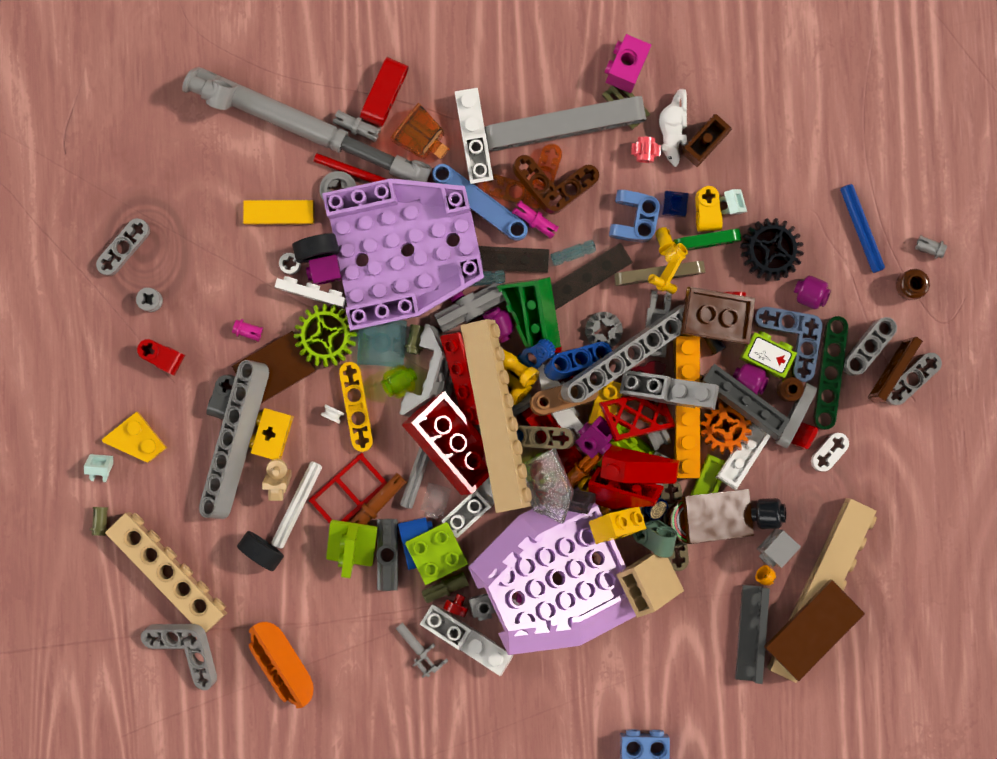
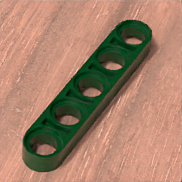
[813,316,848,430]

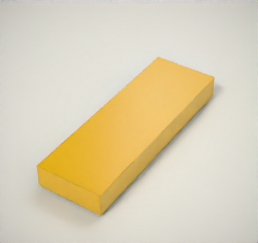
[243,200,314,225]

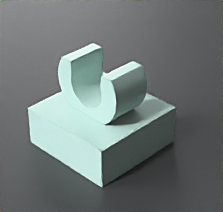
[719,189,747,215]
[84,454,113,482]

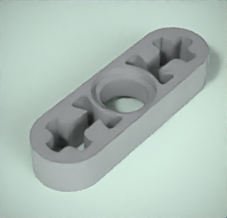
[96,218,150,276]
[886,353,942,405]
[775,383,817,449]

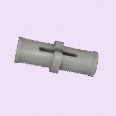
[333,110,381,142]

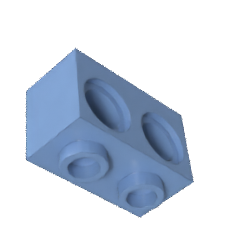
[620,729,670,759]

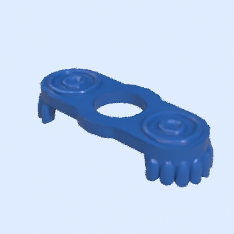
[517,339,556,369]

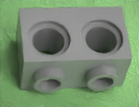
[757,529,801,568]

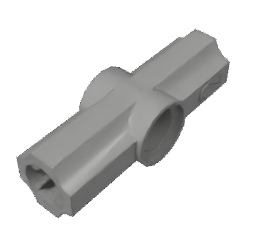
[434,283,505,333]

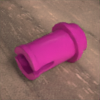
[232,319,263,342]

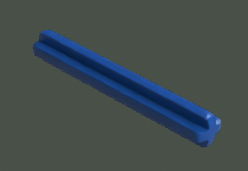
[840,184,885,273]

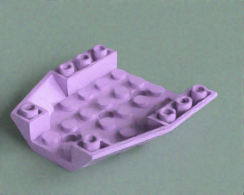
[322,178,484,331]
[468,487,636,655]

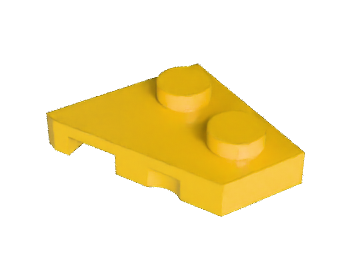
[102,412,167,463]

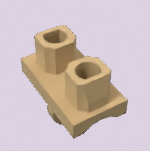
[262,459,292,501]

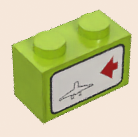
[739,331,797,379]

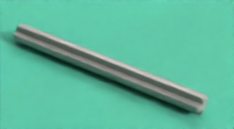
[400,375,454,509]

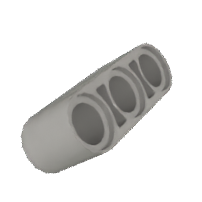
[843,317,897,376]

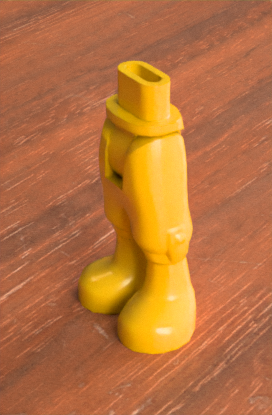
[503,349,540,405]

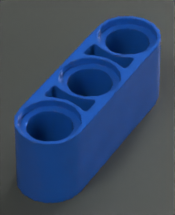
[544,342,612,381]

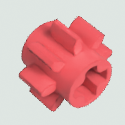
[631,137,661,163]

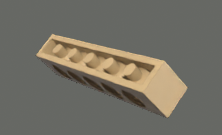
[105,512,227,633]

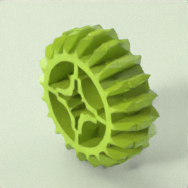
[294,304,358,367]

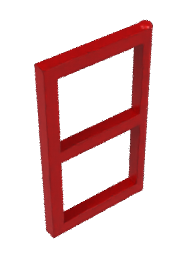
[308,453,388,524]

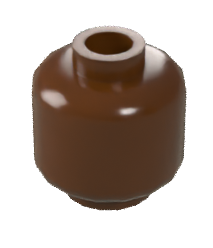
[896,269,930,300]

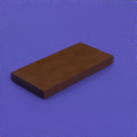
[764,579,865,681]

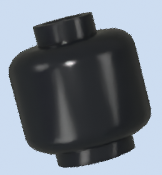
[751,498,786,529]

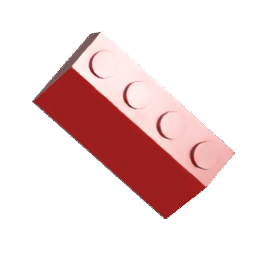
[402,391,489,495]

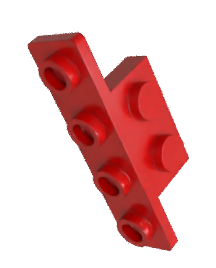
[440,332,479,425]

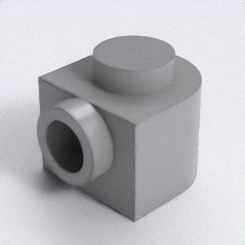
[469,594,496,621]

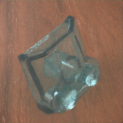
[357,320,407,368]

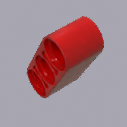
[360,57,409,127]

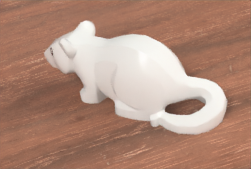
[659,89,687,167]

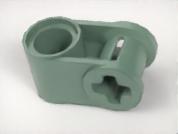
[632,518,677,558]

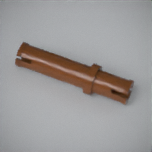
[349,472,408,525]

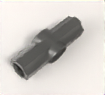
[376,519,399,591]

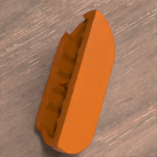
[248,622,314,708]

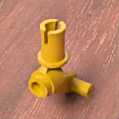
[648,227,688,294]

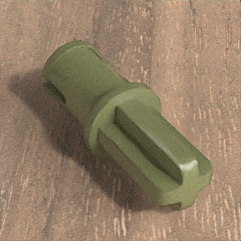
[422,572,469,603]

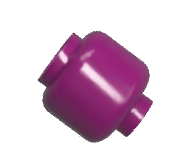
[794,275,831,309]
[482,307,515,343]
[733,363,769,395]

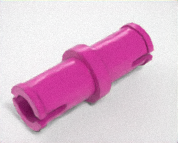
[512,200,559,239]

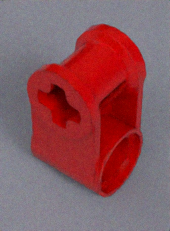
[137,339,185,376]

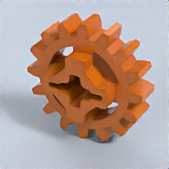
[701,403,752,454]

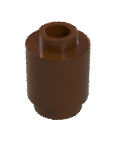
[777,377,804,402]

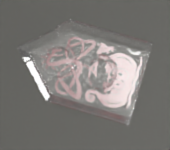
[523,448,574,524]

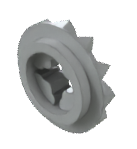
[320,171,356,201]
[585,312,623,347]

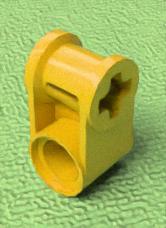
[695,186,723,232]

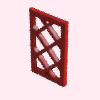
[599,396,676,442]

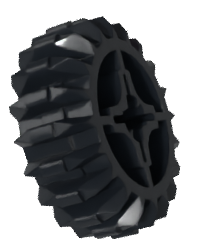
[740,218,804,281]

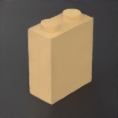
[616,552,684,618]

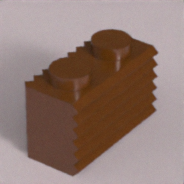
[682,114,732,167]

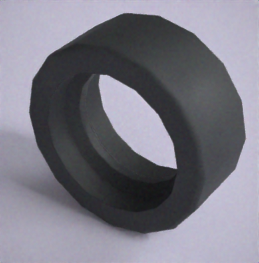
[292,233,340,263]
[237,531,284,571]

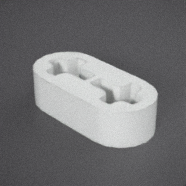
[811,433,849,471]

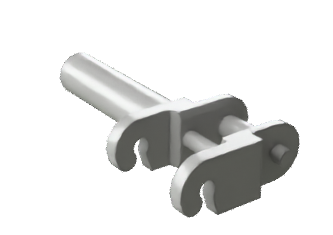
[396,623,448,678]

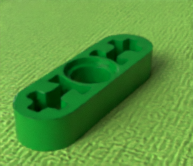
[673,229,742,251]

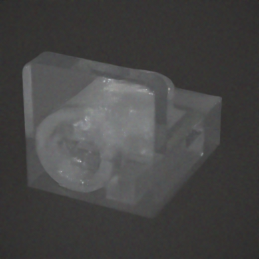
[421,482,452,519]

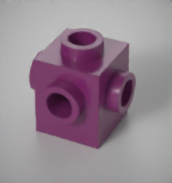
[575,416,613,458]

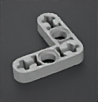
[141,624,217,690]

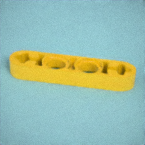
[339,362,373,452]

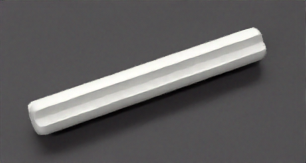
[271,461,322,549]

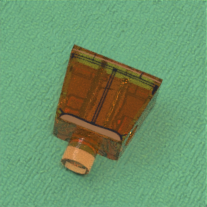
[391,103,449,159]

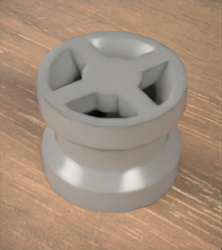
[136,288,163,312]
[646,422,672,451]

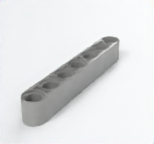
[485,96,647,151]
[561,305,684,403]
[199,360,269,519]

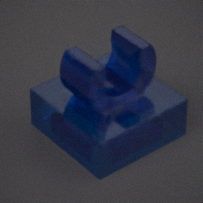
[662,191,689,218]

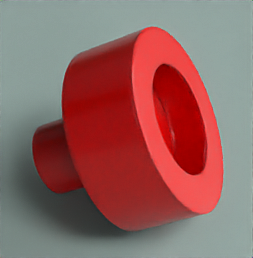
[443,593,469,617]

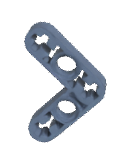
[754,307,822,382]

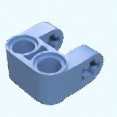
[609,190,660,243]

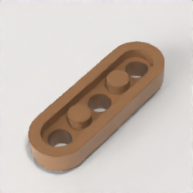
[530,379,599,416]

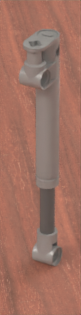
[182,67,432,182]

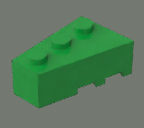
[497,277,561,348]

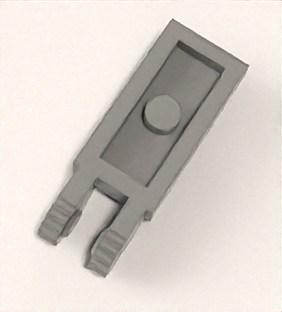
[645,290,672,358]

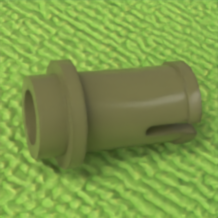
[404,324,425,355]
[90,507,108,536]

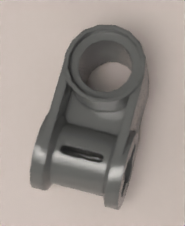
[206,375,235,419]

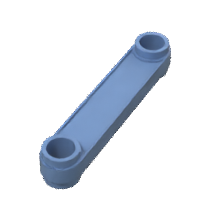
[432,164,528,241]

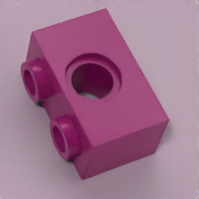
[604,34,651,93]

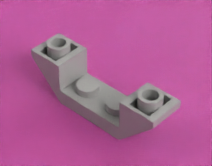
[399,324,450,417]

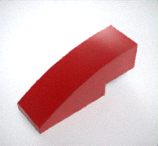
[521,401,583,474]

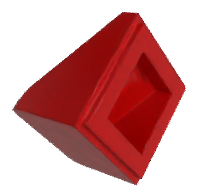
[791,422,819,450]

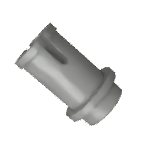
[915,235,947,259]

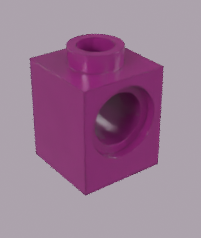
[306,255,342,285]

